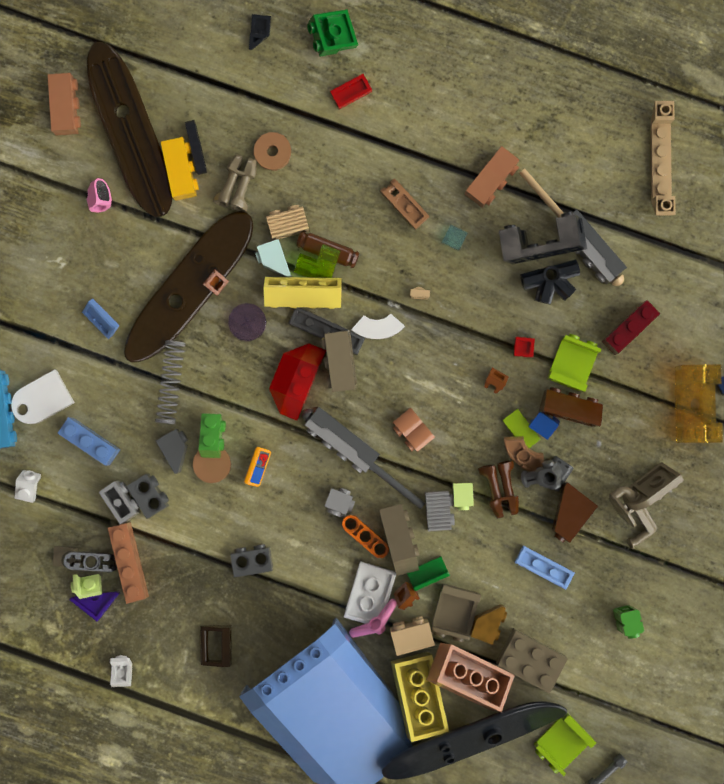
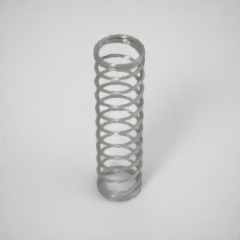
[155,340,185,424]

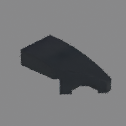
[249,14,271,50]

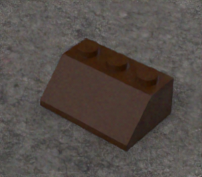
[539,387,603,427]

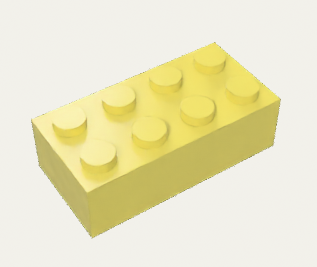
[390,652,449,742]

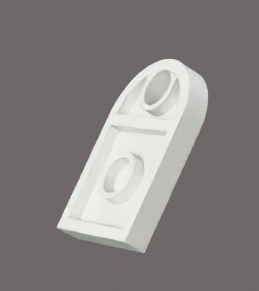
[11,370,75,424]

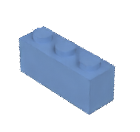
[58,417,121,466]

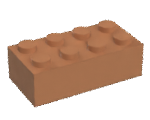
[426,643,515,712]

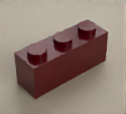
[601,300,660,355]

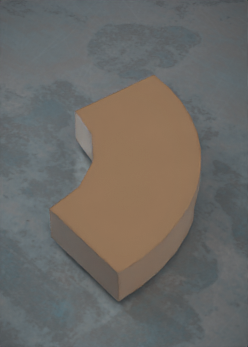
[504,436,544,471]

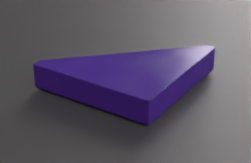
[69,591,120,622]

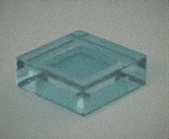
[442,225,468,251]

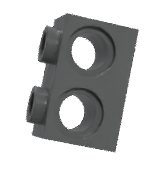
[126,474,169,519]
[230,544,274,577]

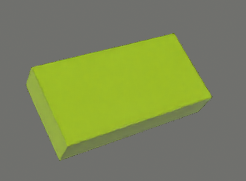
[502,409,541,448]

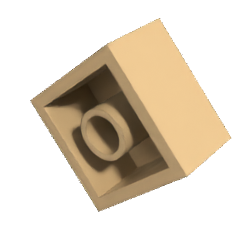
[390,616,435,656]

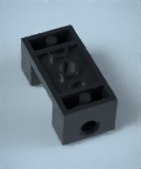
[499,212,587,265]

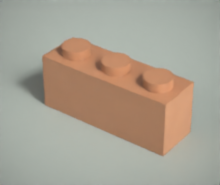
[48,73,81,136]
[465,146,520,208]

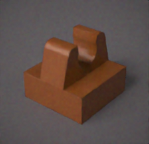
[484,367,509,394]
[394,582,420,610]

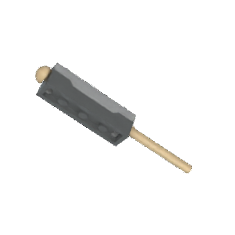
[519,169,627,286]

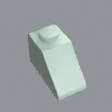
[255,239,291,277]

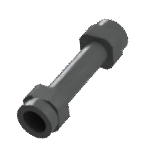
[586,753,628,784]

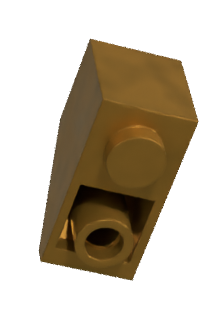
[470,605,507,645]

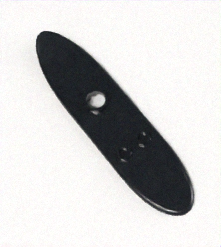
[382,701,567,780]

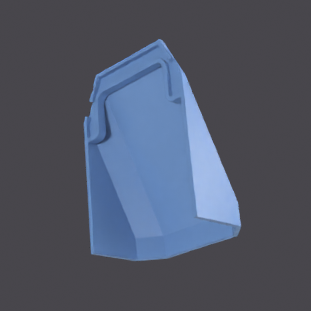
[239,617,412,784]

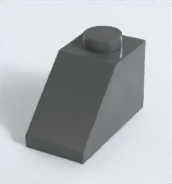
[156,429,188,474]

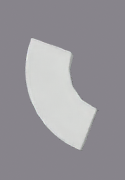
[351,314,405,339]

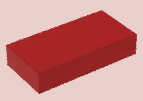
[330,74,372,110]

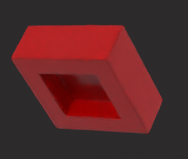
[513,337,535,358]

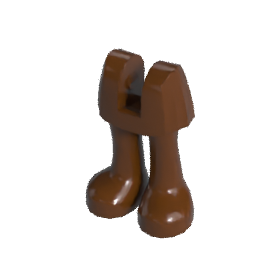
[478,460,519,519]

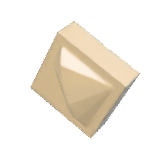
[410,287,430,300]

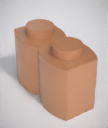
[393,408,435,452]

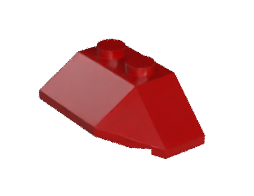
[269,343,327,421]

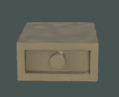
[431,583,481,642]

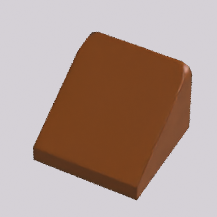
[203,269,229,296]

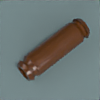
[296,231,359,268]

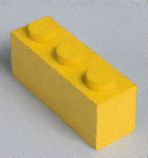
[161,137,199,201]

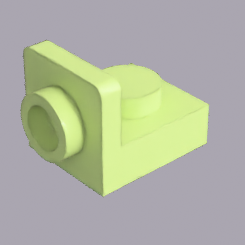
[71,574,102,599]

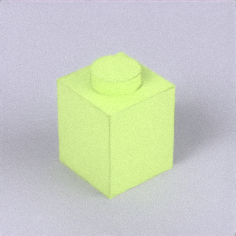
[452,482,474,510]

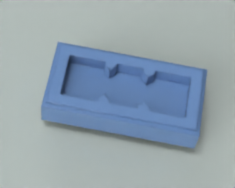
[82,299,119,339]

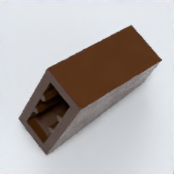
[552,482,598,543]

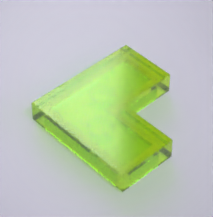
[294,244,341,278]

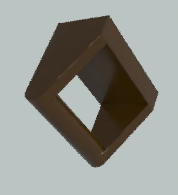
[200,625,232,667]

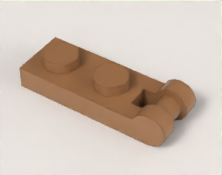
[380,179,430,230]

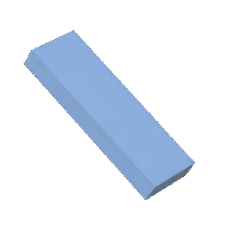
[514,546,575,590]

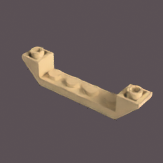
[650,101,676,216]

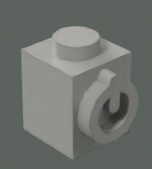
[325,487,355,518]

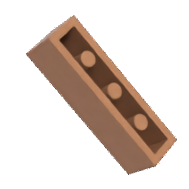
[108,522,149,604]

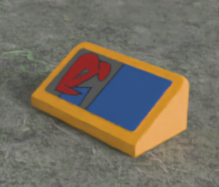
[244,447,271,487]

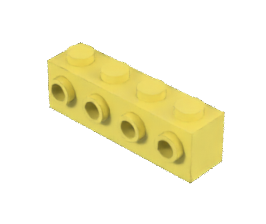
[264,277,342,309]

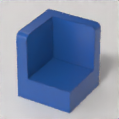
[529,411,560,440]

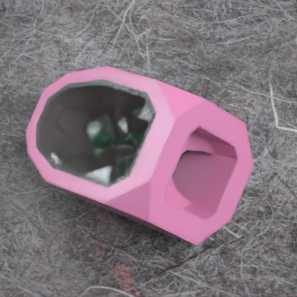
[86,178,112,213]

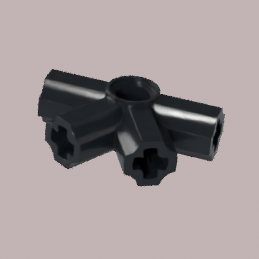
[520,259,580,305]

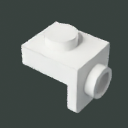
[15,470,41,503]
[110,655,132,687]

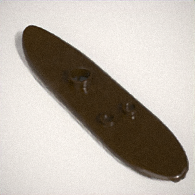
[87,42,172,217]
[124,211,253,362]

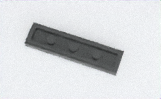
[288,307,365,355]

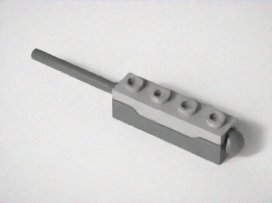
[302,407,425,509]

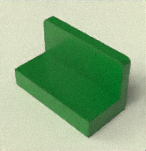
[407,556,450,591]

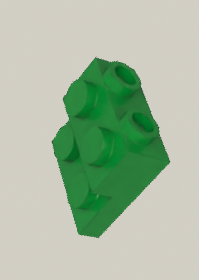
[307,9,358,57]

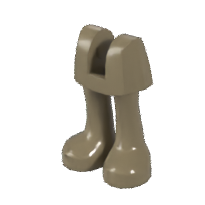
[213,154,257,213]

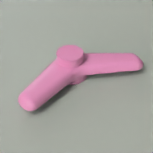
[349,599,397,638]

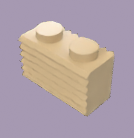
[266,205,310,241]

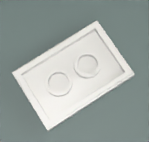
[344,561,396,624]

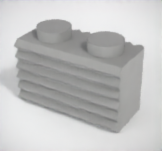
[425,491,455,531]

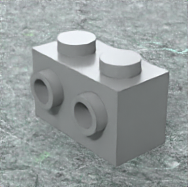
[99,481,140,524]

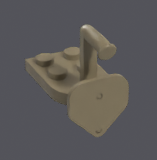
[609,462,684,549]

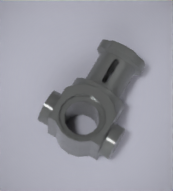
[521,460,562,490]

